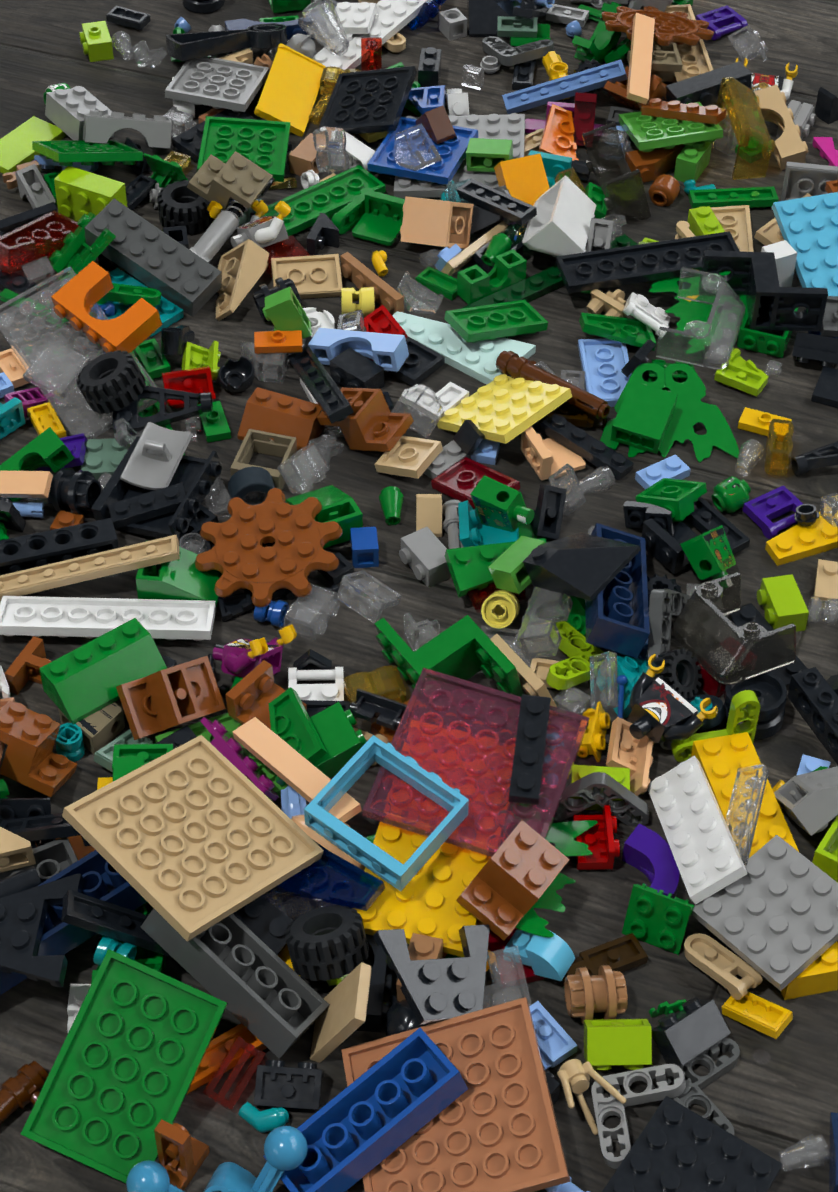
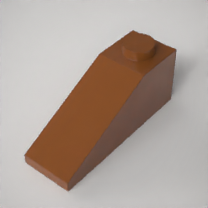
[624,144,685,184]

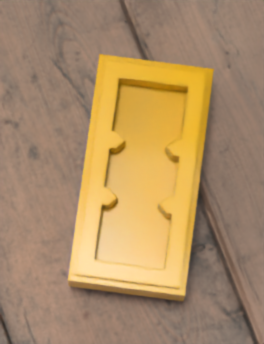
[27,402,67,438]
[738,407,792,441]
[722,991,793,1039]

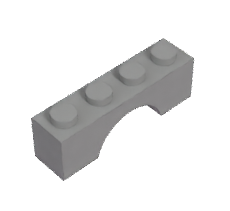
[83,110,172,148]

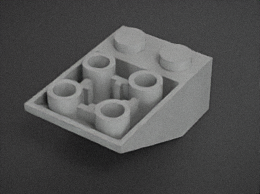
[774,766,838,836]

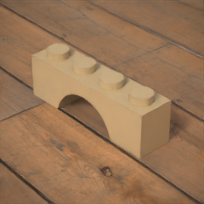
[753,84,808,170]

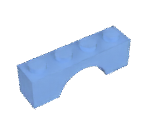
[308,328,409,372]

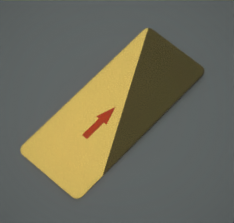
[269,178,297,190]

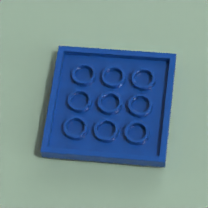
[367,117,478,185]

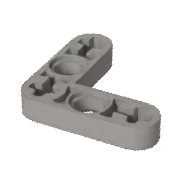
[591,1064,686,1169]

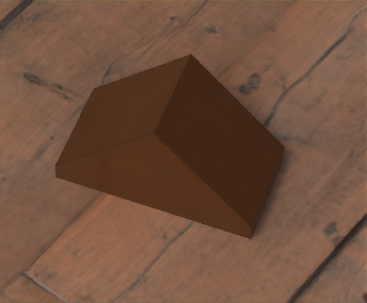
[416,106,456,144]

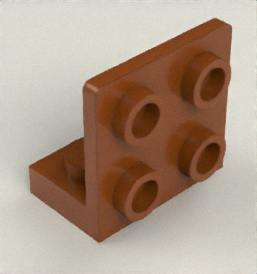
[225,660,307,730]

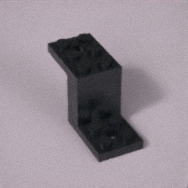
[699,250,828,332]

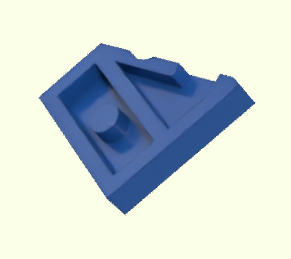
[408,85,446,115]

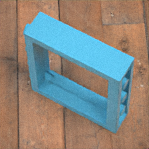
[304,735,469,891]

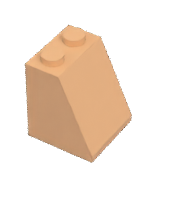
[400,196,474,249]

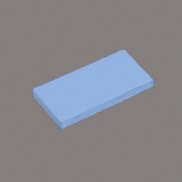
[578,338,632,407]

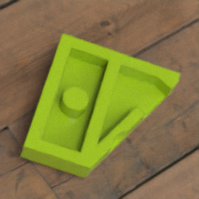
[714,348,769,397]

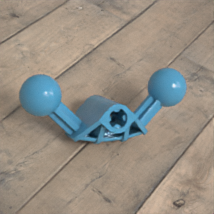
[126,1126,308,1192]

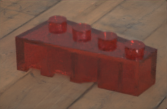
[0,211,79,273]

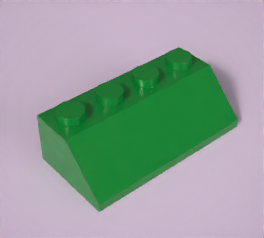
[39,618,167,724]

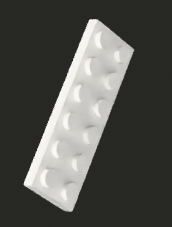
[648,755,748,905]

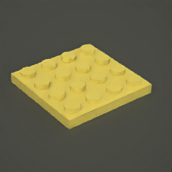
[436,374,572,444]

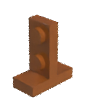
[4,636,52,695]
[154,1119,210,1191]

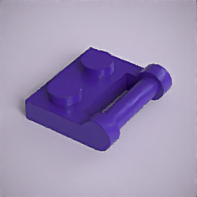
[696,5,748,40]
[743,485,803,539]

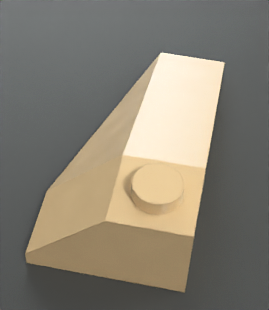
[216,239,269,321]

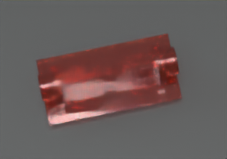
[361,37,382,71]

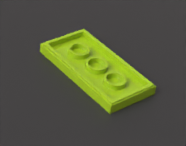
[0,116,66,174]

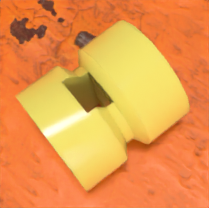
[341,287,375,318]
[481,590,520,629]

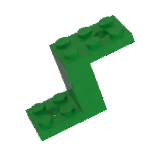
[374,615,524,705]

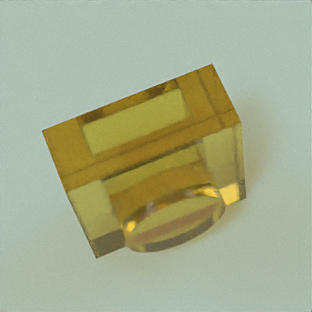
[163,151,191,171]

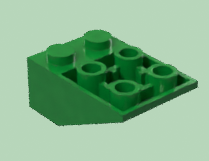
[286,485,363,549]
[136,546,222,607]

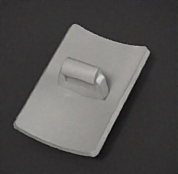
[120,422,193,490]

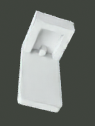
[445,88,469,116]

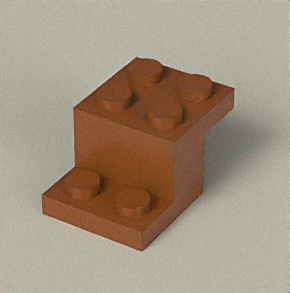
[604,66,667,110]
[317,387,414,452]
[116,656,226,740]
[0,701,77,797]
[456,820,570,941]

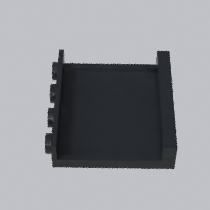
[91,436,222,540]

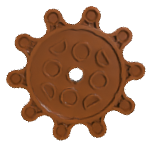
[602,6,714,46]
[195,488,342,607]

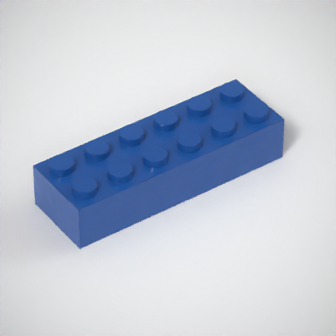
[263,1027,468,1192]

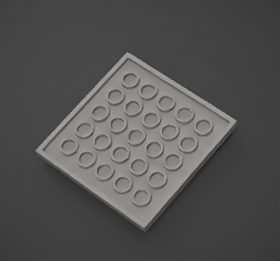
[394,113,525,198]

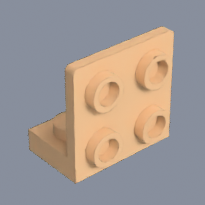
[521,426,586,481]

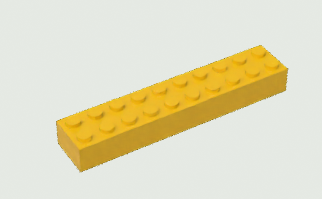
[691,732,838,1000]

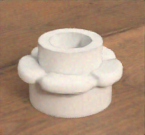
[301,170,319,189]

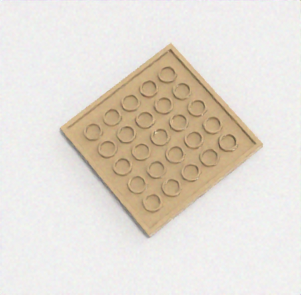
[62,735,324,941]

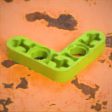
[545,619,609,690]
[670,690,760,762]

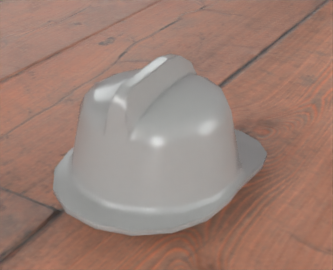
[286,33,317,59]

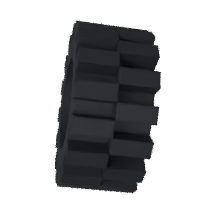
[653,649,702,699]

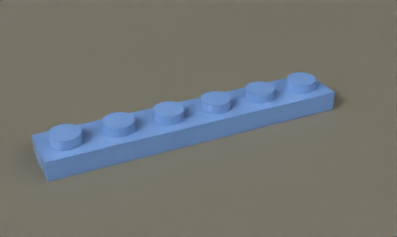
[502,60,627,114]

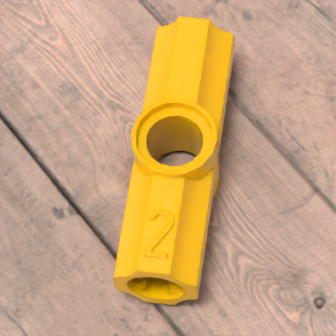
[542,51,570,100]

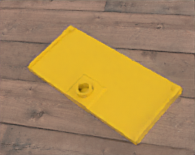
[254,44,326,137]

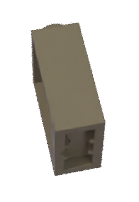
[230,429,297,491]

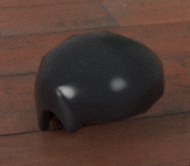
[218,356,255,393]

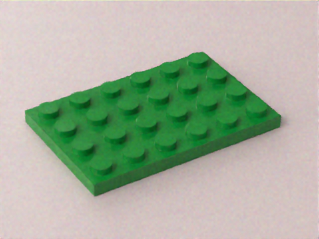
[20,949,228,1183]

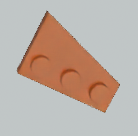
[538,104,579,161]

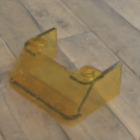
[717,77,775,180]

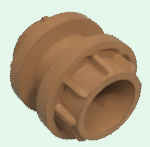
[564,965,628,1023]

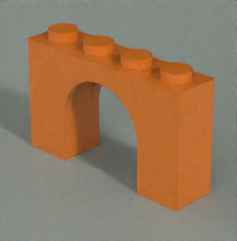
[51,261,163,353]

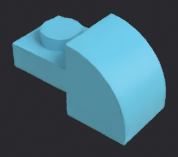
[502,929,575,981]

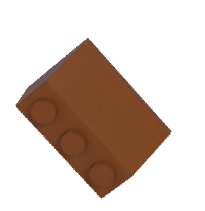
[237,387,325,458]

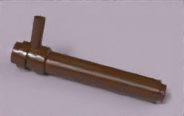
[496,351,610,419]
[0,1061,48,1125]

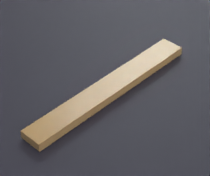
[0,535,180,601]

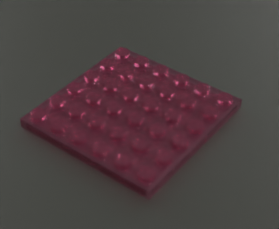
[362,668,589,857]

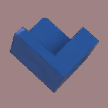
[350,527,379,568]

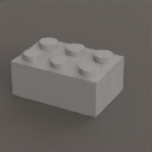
[45,86,114,140]

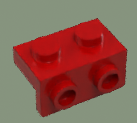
[162,366,216,408]
[573,805,620,870]

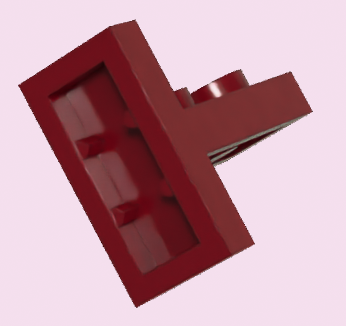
[573,92,597,146]

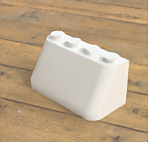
[522,175,596,256]

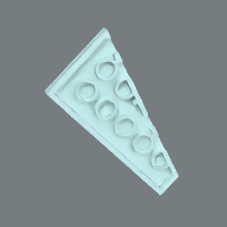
[392,311,536,385]

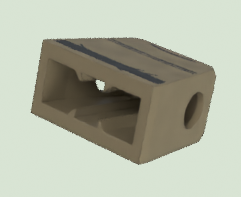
[58,699,125,755]

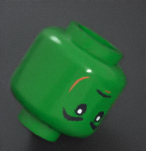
[711,476,751,514]

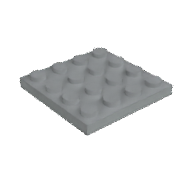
[165,56,270,112]
[692,835,838,991]

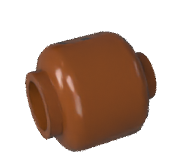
[648,174,680,206]

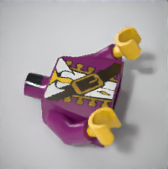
[213,624,297,678]

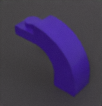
[622,824,680,899]

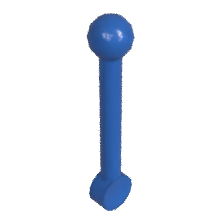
[616,675,627,719]

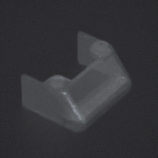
[657,267,746,370]

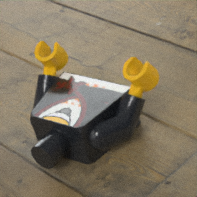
[629,654,718,744]

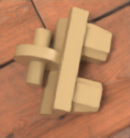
[586,289,629,318]

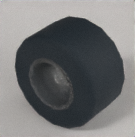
[228,466,275,505]

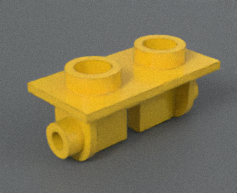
[575,701,611,762]

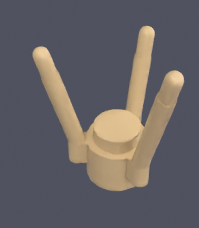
[557,1059,626,1135]

